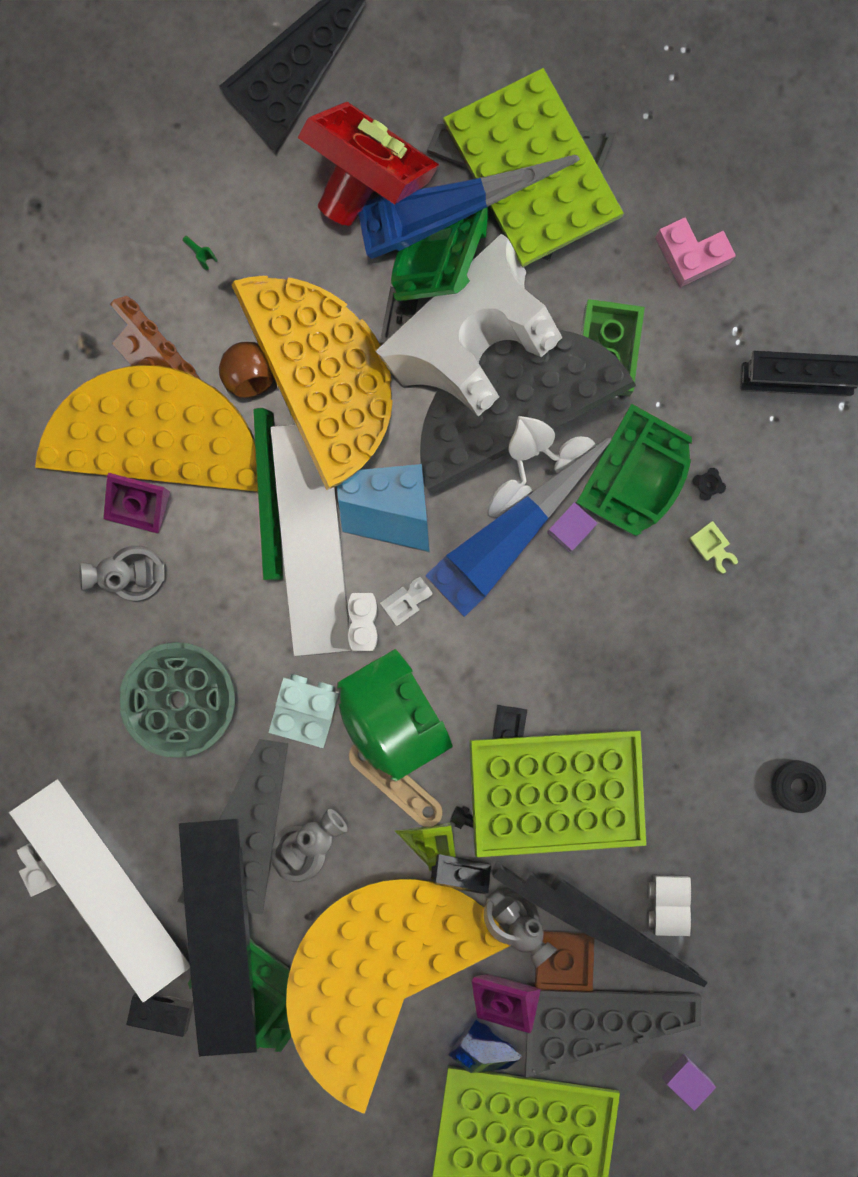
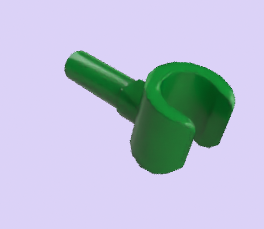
[182,236,217,270]

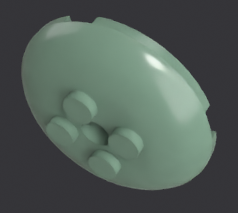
[119,642,235,758]

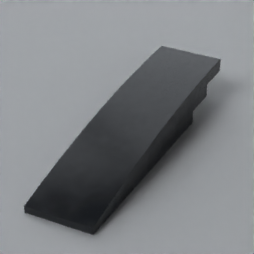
[179,818,257,1057]
[491,861,708,987]

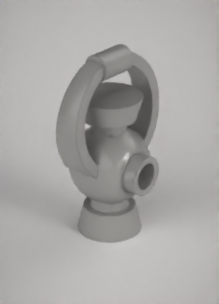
[79,546,165,601]
[272,809,347,882]
[484,888,557,968]

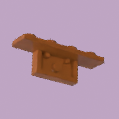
[110,296,200,379]

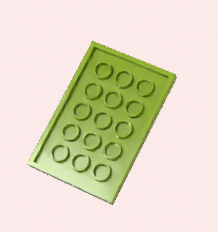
[443,68,624,268]
[469,730,646,857]
[432,1066,620,1177]

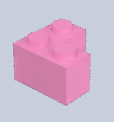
[655,217,736,287]

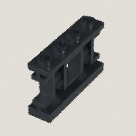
[740,351,858,396]

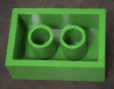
[581,299,645,397]

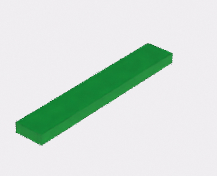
[253,408,283,581]

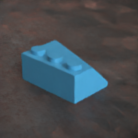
[337,464,430,552]

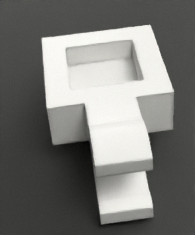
[380,577,432,626]
[17,843,58,897]

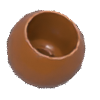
[219,342,274,398]

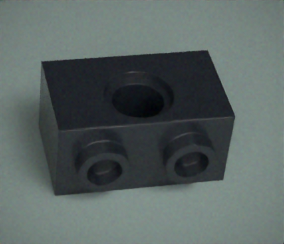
[126,993,193,1037]

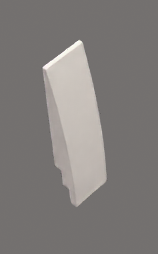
[271,425,351,656]
[9,779,190,1002]

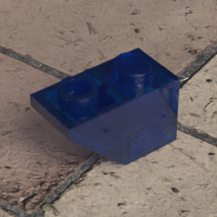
[448,1020,521,1073]

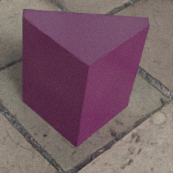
[103,473,170,533]
[472,974,541,1033]

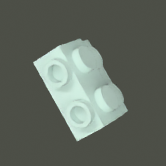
[268,674,340,748]

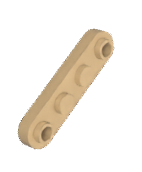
[349,745,442,827]

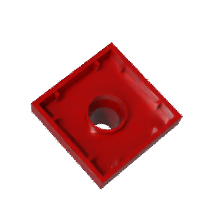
[297,102,439,226]

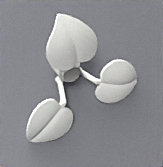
[488,416,597,517]

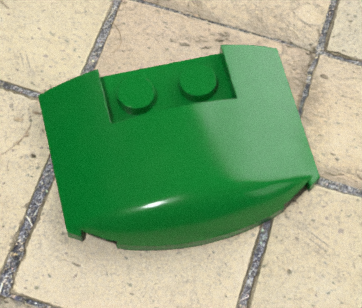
[391,207,488,301]
[576,404,692,536]
[337,649,453,782]
[187,939,292,1052]

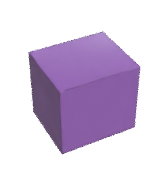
[547,502,598,553]
[662,1054,716,1111]

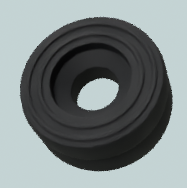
[772,761,826,813]

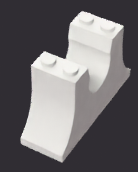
[376,234,562,417]

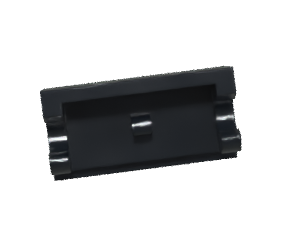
[380,286,418,346]

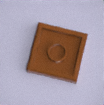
[535,930,595,991]

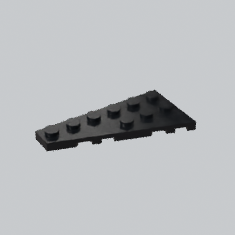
[219,0,366,152]

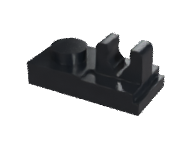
[492,705,527,739]
[431,854,491,894]

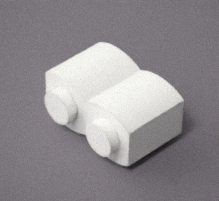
[348,593,378,651]
[647,875,691,936]

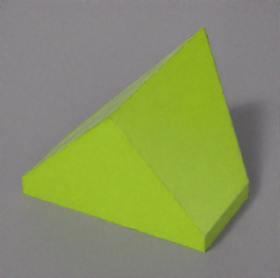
[395,822,456,871]

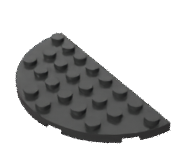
[420,330,636,493]

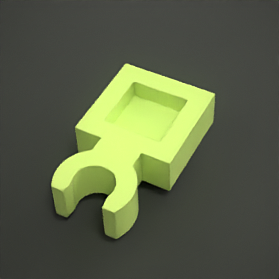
[357,118,407,159]
[689,521,738,574]

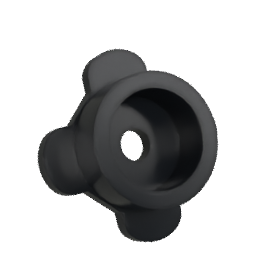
[693,468,726,501]

